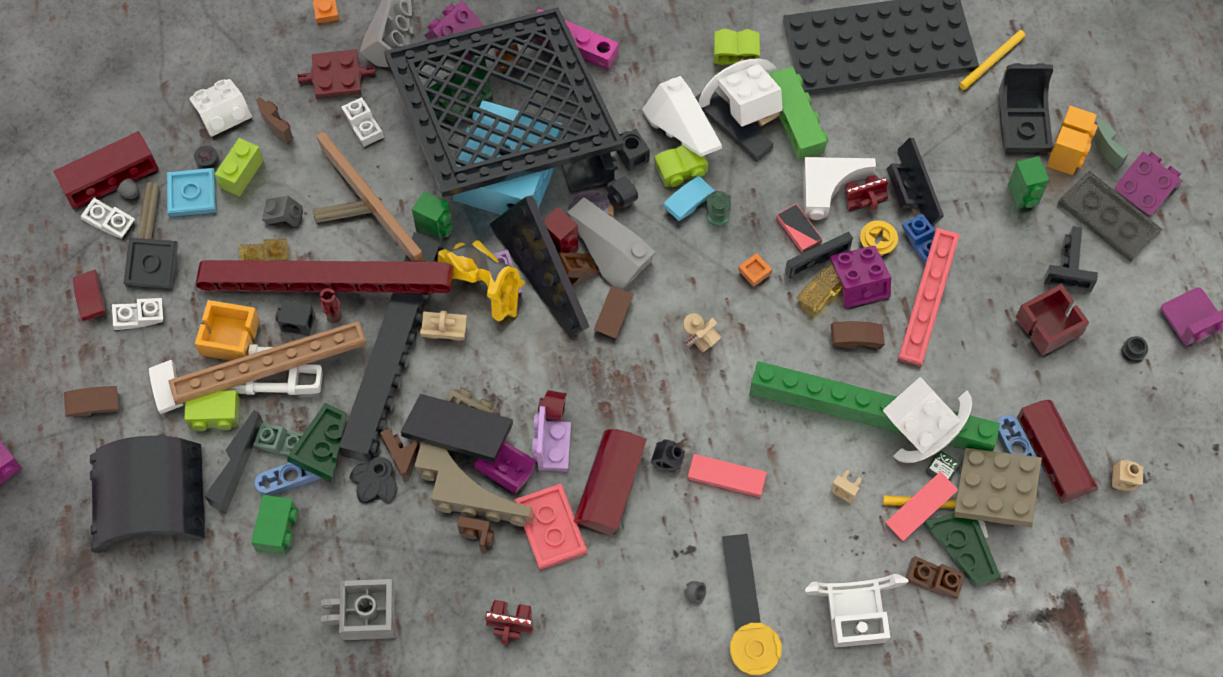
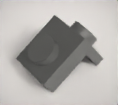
[262,195,302,227]

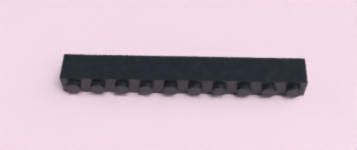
[339,232,445,463]

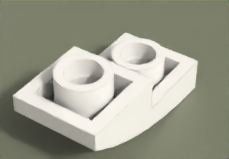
[341,97,384,147]
[81,198,135,239]
[112,298,163,330]
[149,360,183,414]

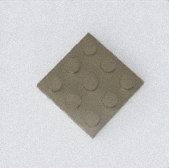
[955,448,1042,528]

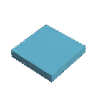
[167,168,216,217]

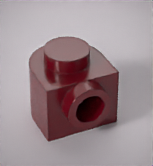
[538,390,567,421]

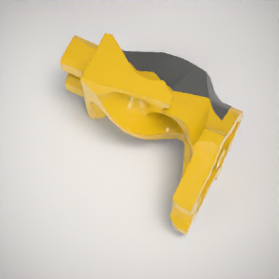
[438,240,525,321]

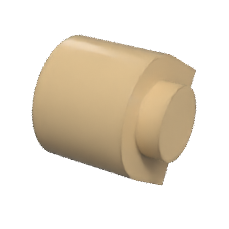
[1112,460,1143,491]

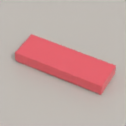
[688,454,767,498]
[885,471,958,541]

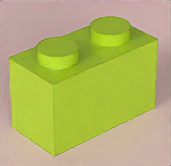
[215,138,264,197]
[184,390,240,431]

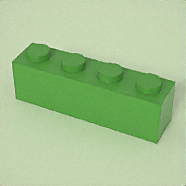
[768,66,828,160]

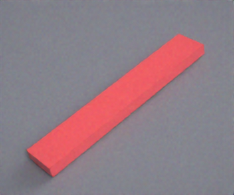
[898,228,960,367]

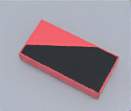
[776,204,823,253]

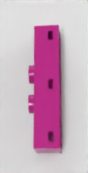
[535,9,619,70]

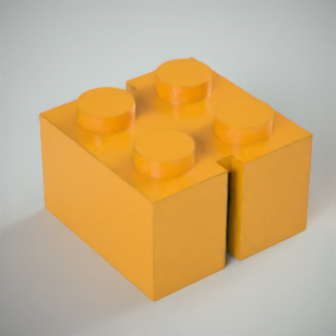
[1046,106,1098,175]
[195,300,260,361]

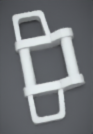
[223,344,323,395]

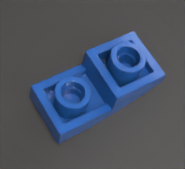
[902,214,935,265]

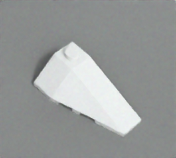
[642,76,722,157]

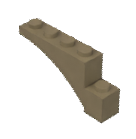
[414,442,535,526]

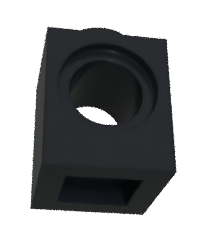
[617,129,650,171]
[276,300,315,336]

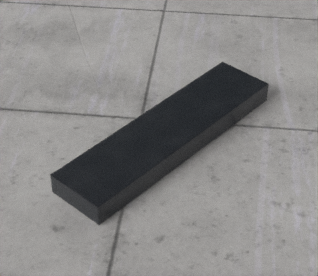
[695,91,774,161]
[722,534,761,632]

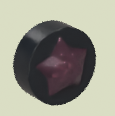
[194,145,219,169]

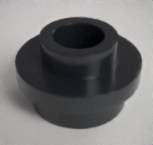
[1123,336,1148,360]

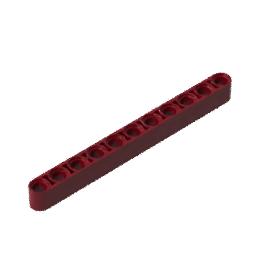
[195,260,453,293]

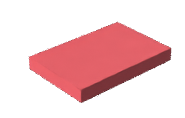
[514,483,587,570]

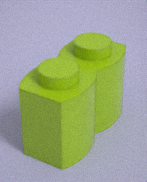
[713,29,760,65]
[654,145,708,187]

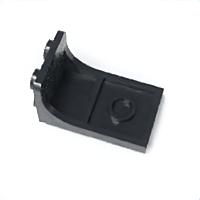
[999,63,1054,153]

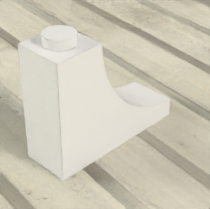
[803,157,876,220]

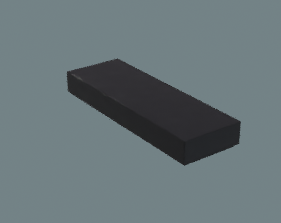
[785,231,853,278]

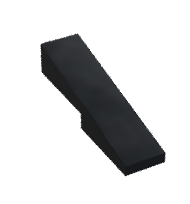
[205,410,263,514]

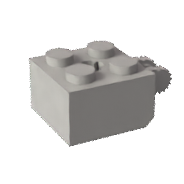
[320,579,395,640]

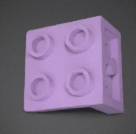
[532,406,571,472]

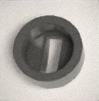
[118,178,139,199]
[684,581,706,603]

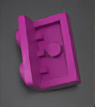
[474,441,536,494]

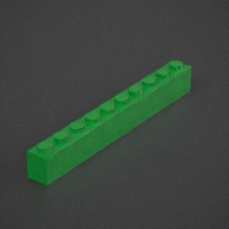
[749,361,1000,451]

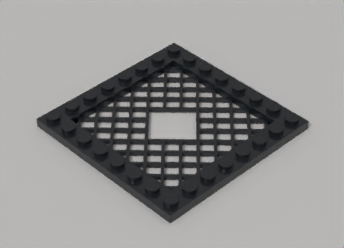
[384,7,624,198]

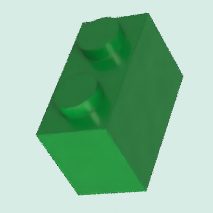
[1008,156,1049,208]
[412,191,453,241]
[251,495,299,555]

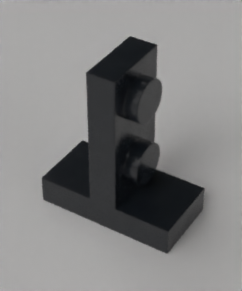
[1044,226,1098,291]

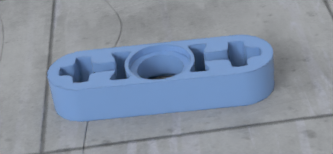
[998,415,1042,474]
[255,463,321,496]

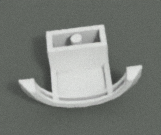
[699,59,782,127]
[883,377,972,463]
[805,574,908,648]

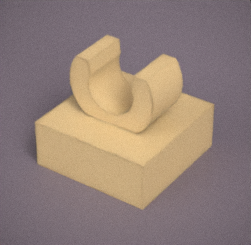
[830,470,861,504]

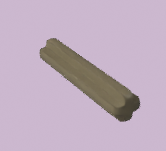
[137,182,159,239]
[313,197,382,223]

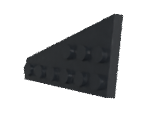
[490,195,590,337]

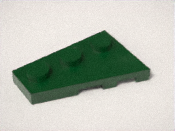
[287,403,347,482]
[924,512,1001,587]

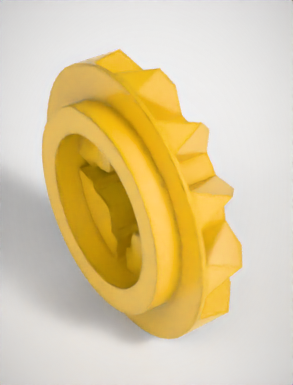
[860,221,898,257]

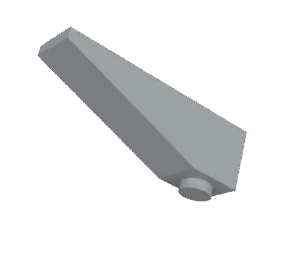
[360,0,414,67]
[567,197,655,290]

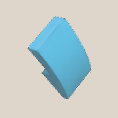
[663,176,715,221]

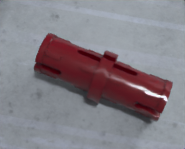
[320,288,342,323]

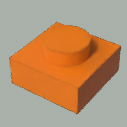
[313,0,339,24]
[738,253,772,287]

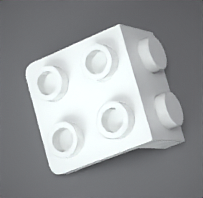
[190,79,252,137]

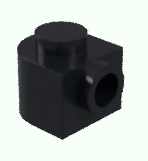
[606,176,638,210]
[651,439,685,471]

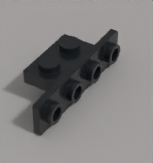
[886,138,944,227]

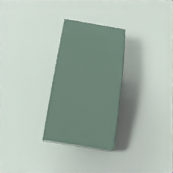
[1093,118,1129,170]
[253,423,303,457]

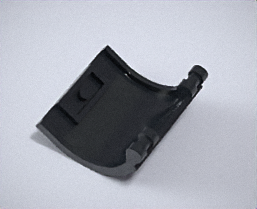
[90,436,205,553]

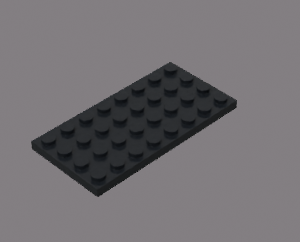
[783,0,979,94]

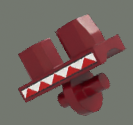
[845,175,888,211]
[485,600,533,645]

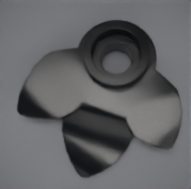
[349,457,396,503]

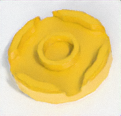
[730,623,782,675]

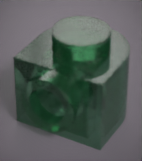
[706,191,731,225]

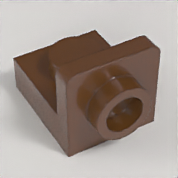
[457,516,494,553]

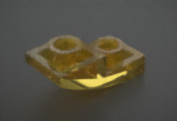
[238,239,289,261]
[796,265,842,313]

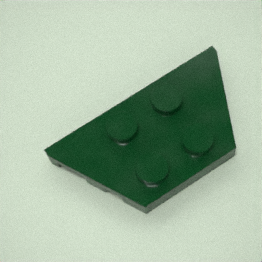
[427,56,493,123]

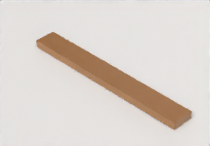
[316,132,425,262]
[168,321,367,405]

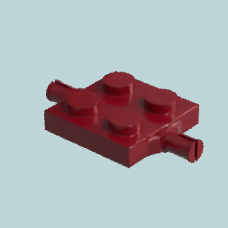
[297,49,376,99]

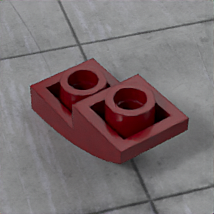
[73,269,105,321]

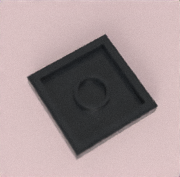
[123,237,178,289]

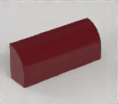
[53,131,159,209]
[1017,400,1098,504]
[573,429,647,536]

